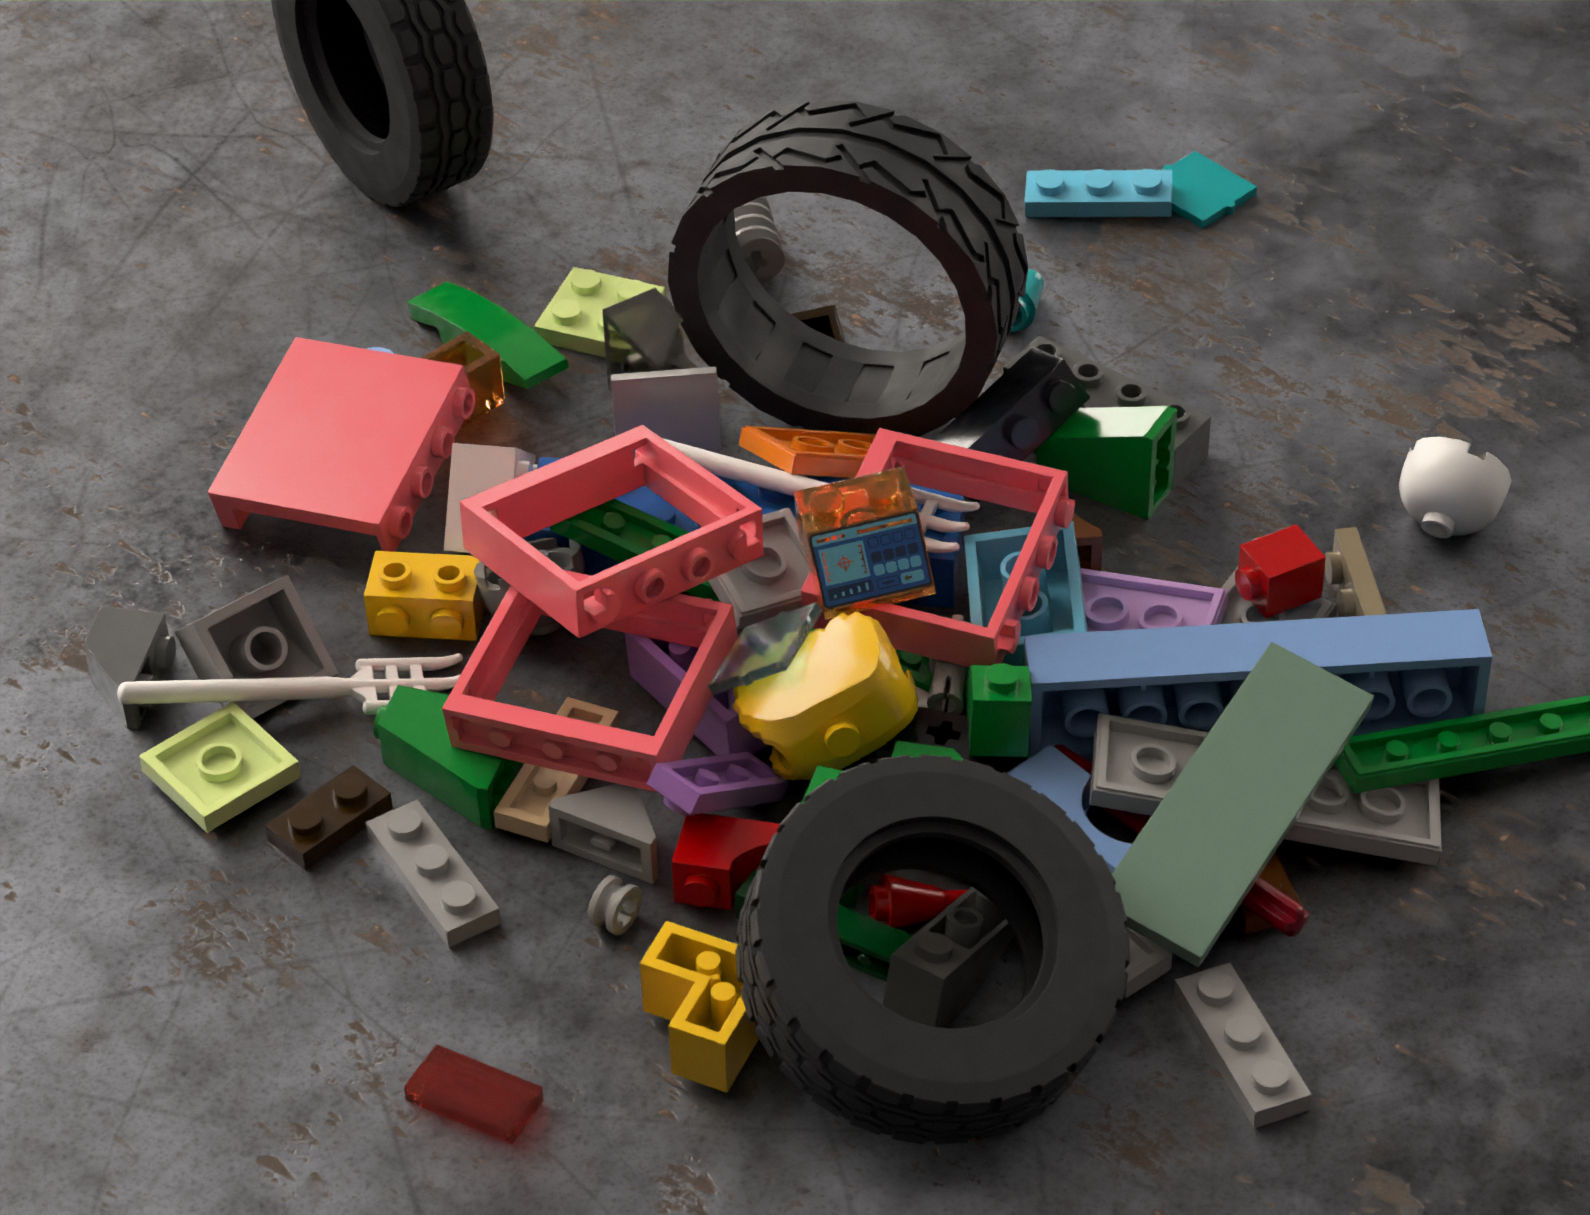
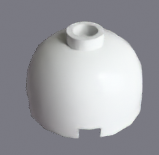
[1399,437,1512,538]

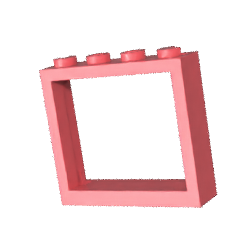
[460,425,764,638]
[801,428,1075,668]
[442,570,739,793]

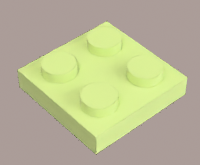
[534,267,666,363]
[139,702,301,833]

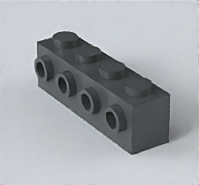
[1003,336,1211,489]

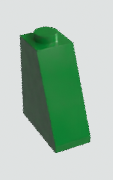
[1033,406,1178,520]
[374,685,523,830]

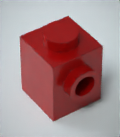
[1235,524,1326,619]

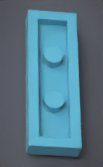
[1025,169,1172,217]

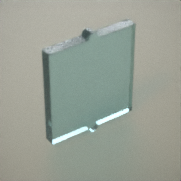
[708,602,823,694]

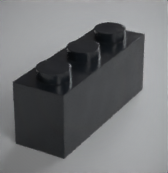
[933,347,1091,502]

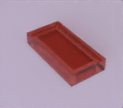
[404,1044,544,1144]

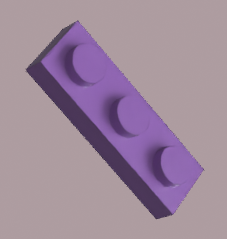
[646,752,791,816]

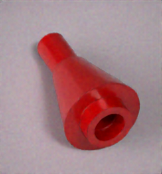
[868,873,967,929]

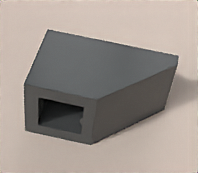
[84,606,176,730]

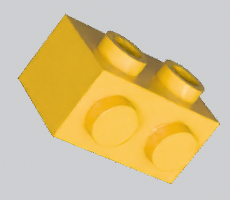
[364,551,485,641]

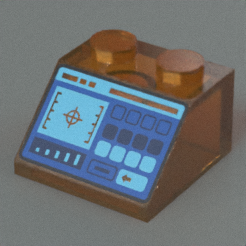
[793,466,936,620]

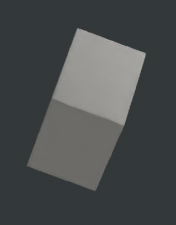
[548,784,659,884]

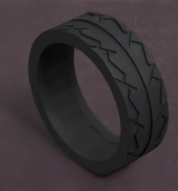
[668,100,1029,437]

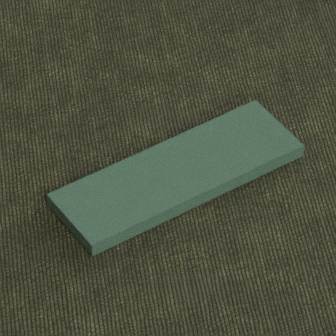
[1112,641,1374,968]

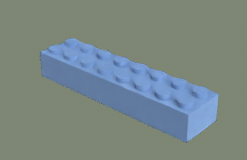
[1023,609,1492,761]

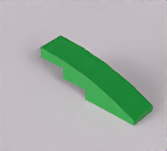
[407,281,569,389]

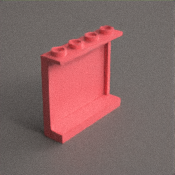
[207,337,475,552]

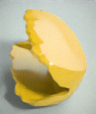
[732,612,919,781]

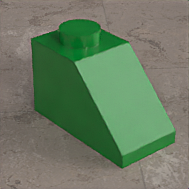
[965,663,1032,757]

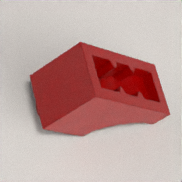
[671,813,780,910]

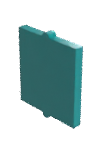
[1163,151,1257,229]

